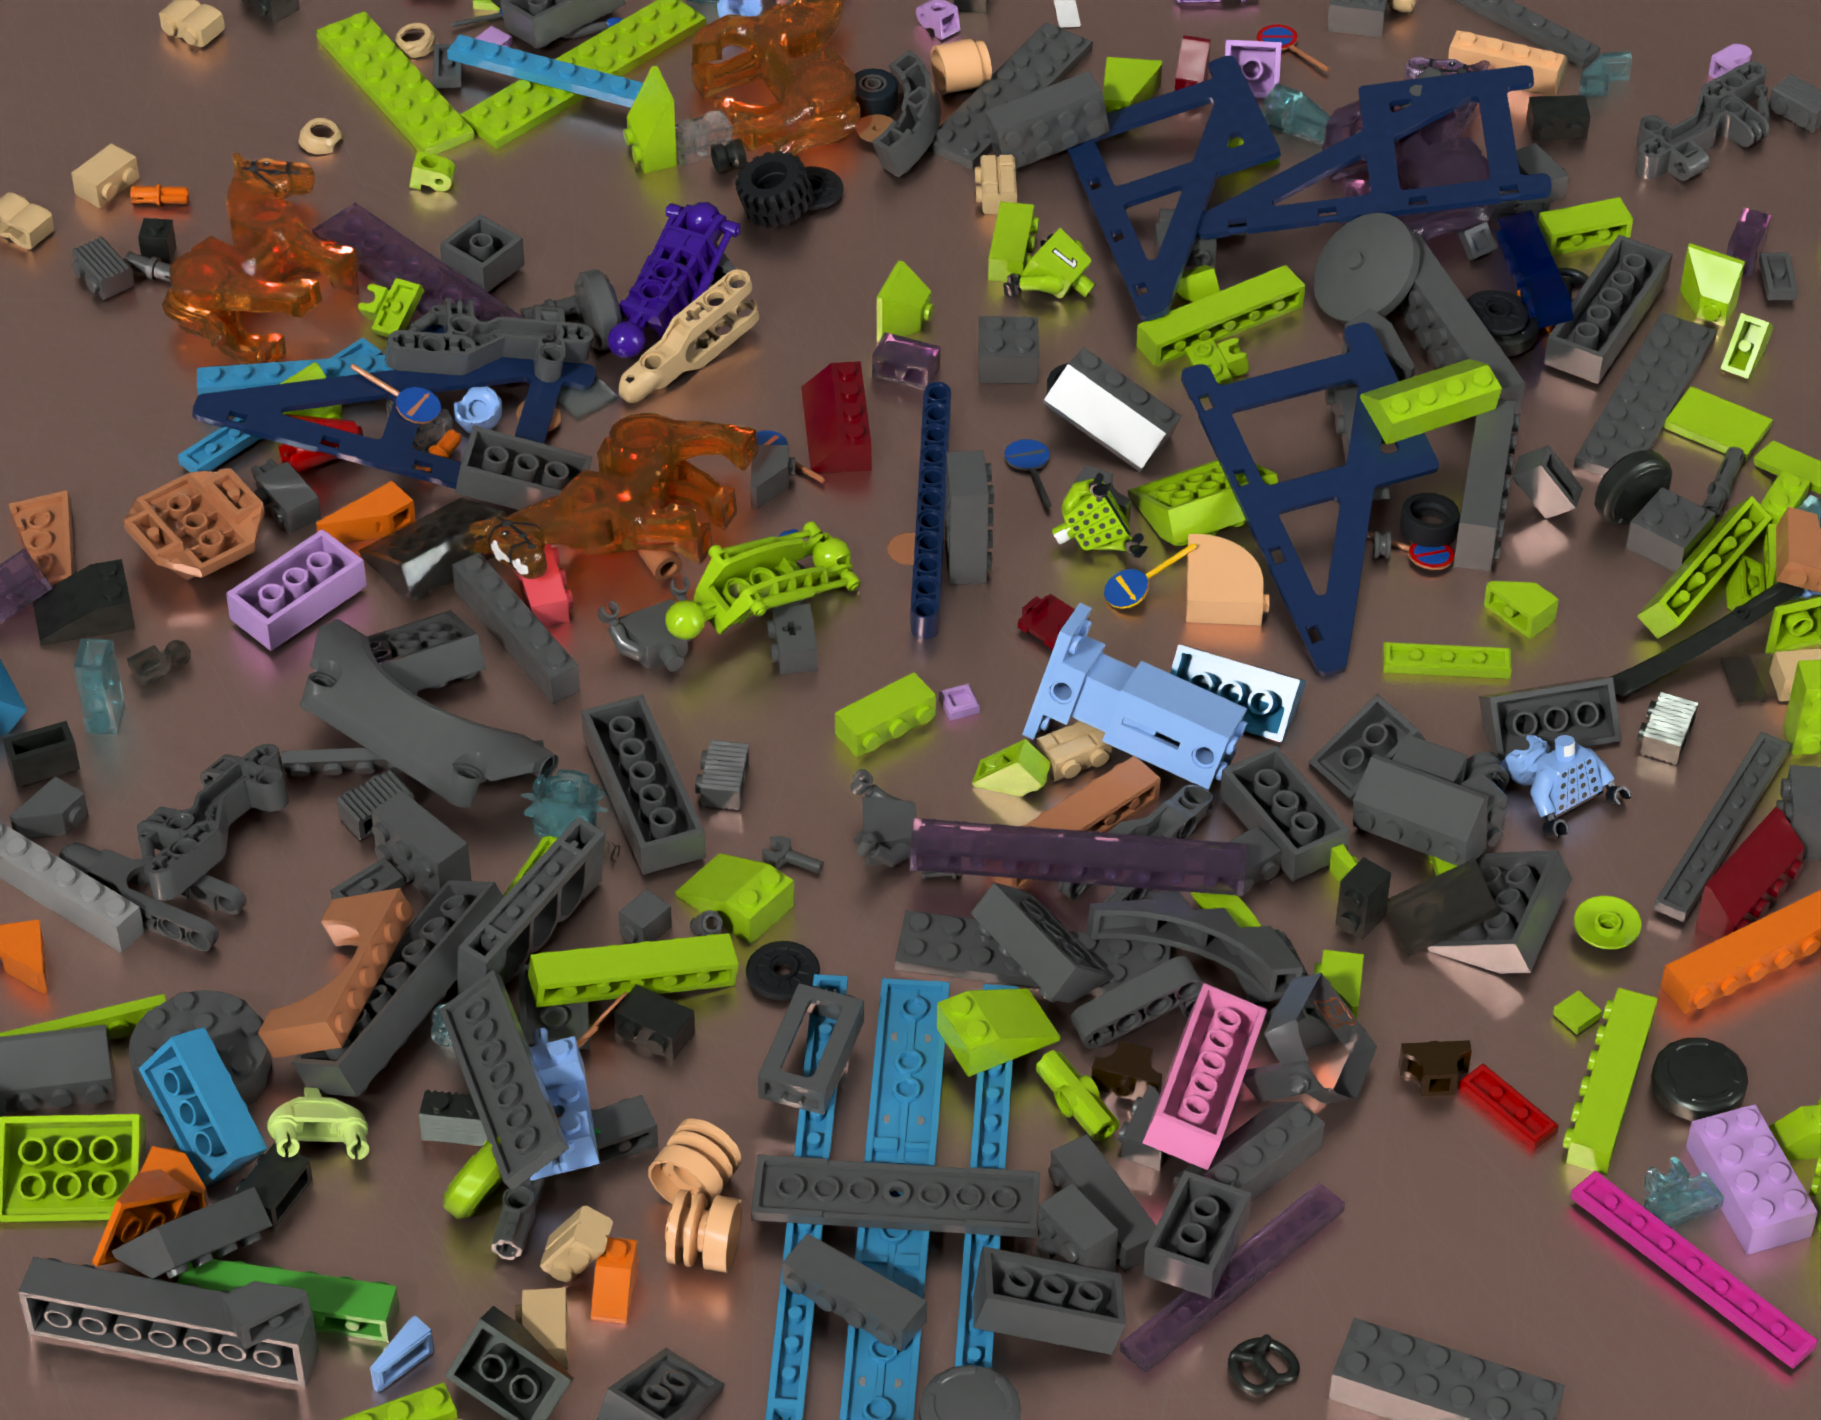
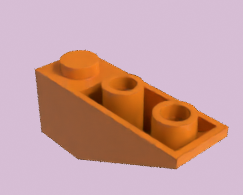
[316,481,416,544]

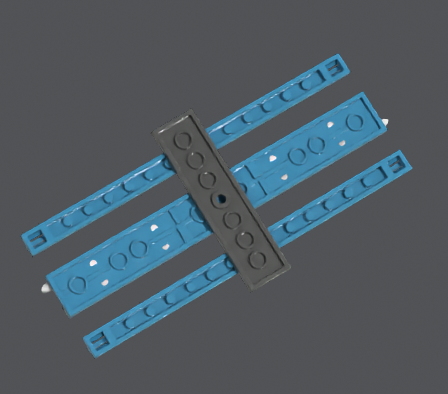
[751,974,1040,1420]

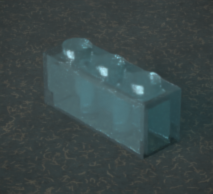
[73,638,125,734]

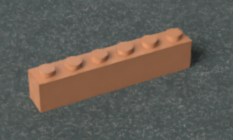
[986,756,1161,889]

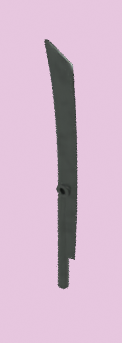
[1610,582,1804,697]

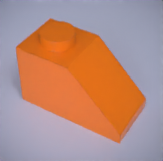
[0,919,47,993]
[140,1146,209,1212]
[591,1237,639,1324]

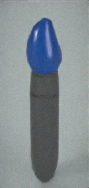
[561,17,623,40]

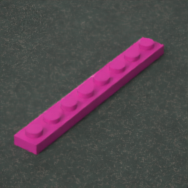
[1571,1170,1818,1369]

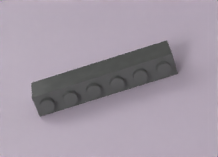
[452,552,580,704]

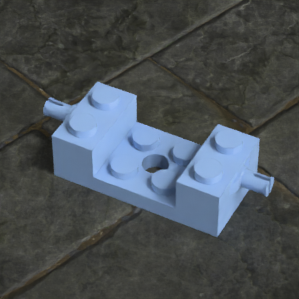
[529,1028,600,1181]

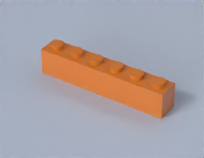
[1661,890,1821,1014]

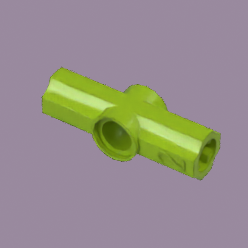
[1036,1050,1119,1143]

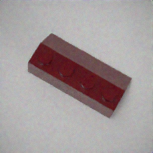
[801,361,872,474]
[1696,807,1805,940]

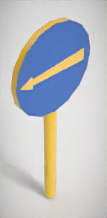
[1104,543,1197,609]

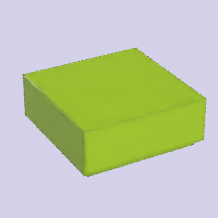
[1553,990,1602,1035]

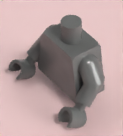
[597,576,693,671]
[851,769,937,867]

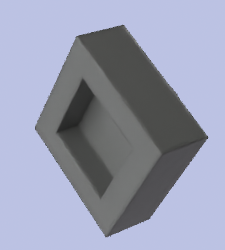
[1458,222,1497,260]

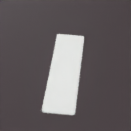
[1054,0,1081,28]

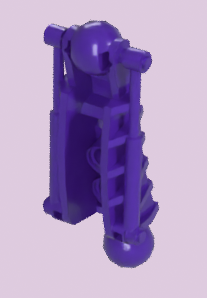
[607,202,742,358]

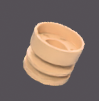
[648,1118,742,1210]
[665,1189,742,1273]

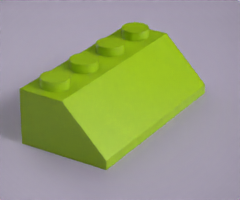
[1360,359,1502,445]

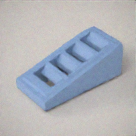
[370,1315,434,1393]

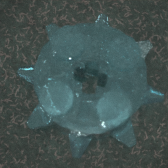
[521,769,609,837]

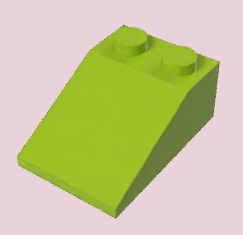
[624,65,677,173]
[675,853,794,945]
[937,988,1060,1077]

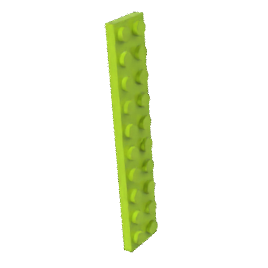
[460,0,706,149]

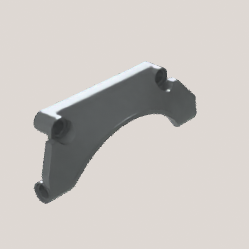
[300,619,559,808]

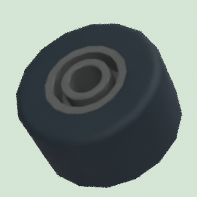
[848,68,898,118]

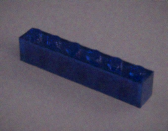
[1495,210,1574,329]

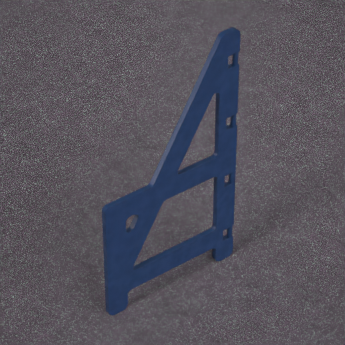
[1067,56,1281,321]
[1197,65,1552,240]
[1181,322,1439,676]
[192,323,596,489]

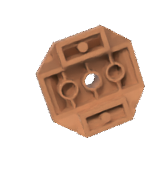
[123,468,264,581]

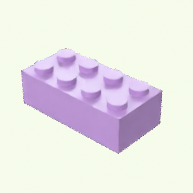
[226,529,367,651]
[1686,1104,1818,1255]

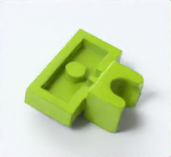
[358,278,425,338]
[1185,338,1249,385]

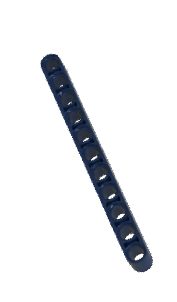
[910,382,951,640]

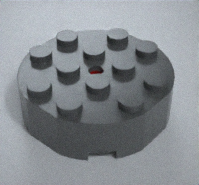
[129,990,272,1118]

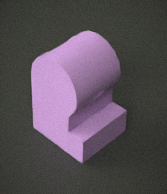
[916,0,961,40]
[1708,44,1752,79]

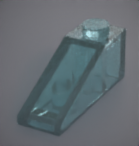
[1261,83,1341,148]

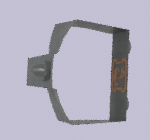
[1243,973,1377,1104]

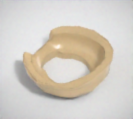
[394,23,438,58]
[298,118,344,154]

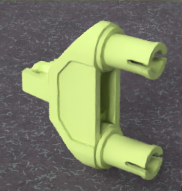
[267,1087,369,1159]

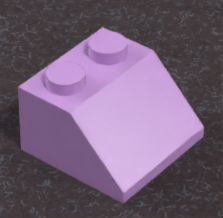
[1224,40,1282,99]

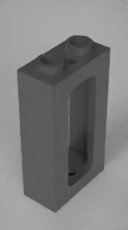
[758,983,864,1115]

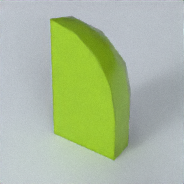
[1176,264,1220,302]

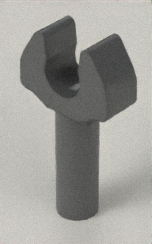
[762,836,824,874]

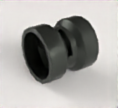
[710,139,747,173]

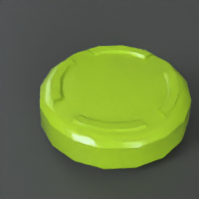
[442,1137,503,1219]

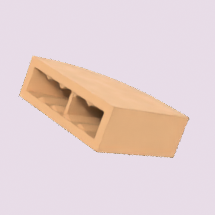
[1186,534,1269,626]

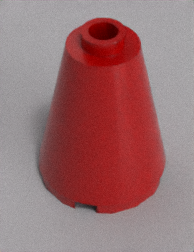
[278,414,364,473]

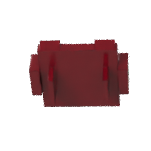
[1017,594,1089,650]

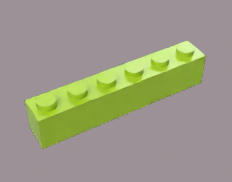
[1136,265,1305,367]
[1637,496,1772,639]
[528,933,739,1007]
[1562,988,1658,1174]

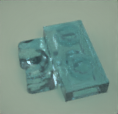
[1644,1157,1725,1228]

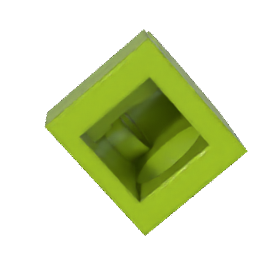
[409,150,456,192]

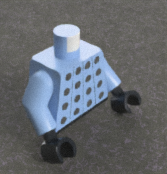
[1530,735,1631,839]

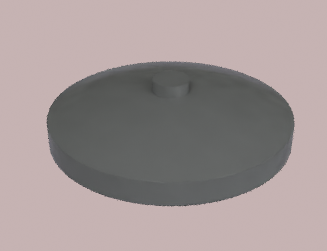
[1313,213,1420,324]

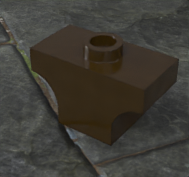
[1398,1040,1472,1097]
[1091,1041,1162,1100]

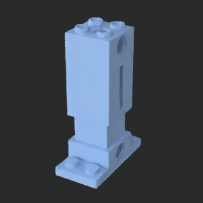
[1022,603,1248,790]

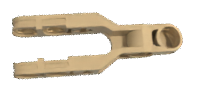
[618,269,760,403]

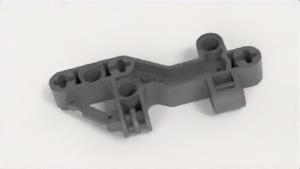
[1635,61,1770,181]
[385,297,594,383]
[137,744,289,901]

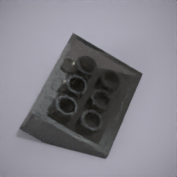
[358,498,515,600]

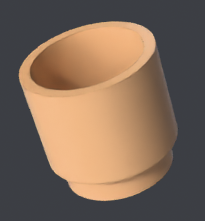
[931,38,992,95]

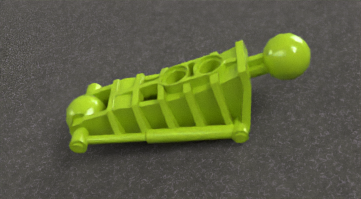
[665,521,861,640]

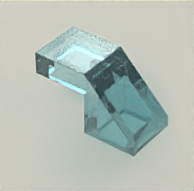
[1578,51,1632,97]

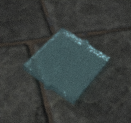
[557,376,618,420]

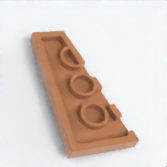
[8,490,75,590]

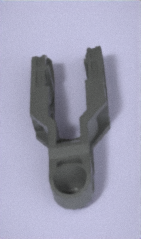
[1057,785,1213,902]
[59,843,247,952]

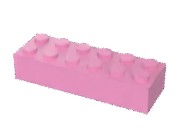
[1142,983,1267,1170]

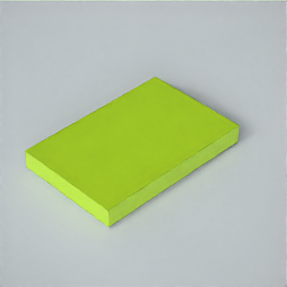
[1664,386,1773,462]

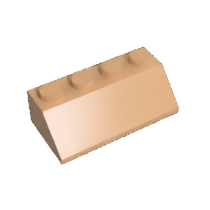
[1447,30,1569,96]

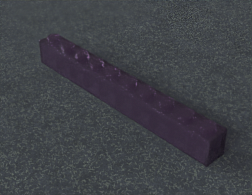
[910,818,1247,896]

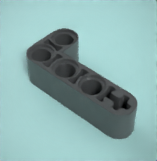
[1071,956,1203,1049]

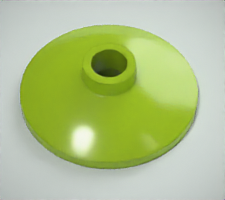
[1574,896,1642,949]

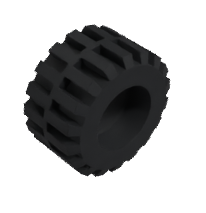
[735,151,813,227]

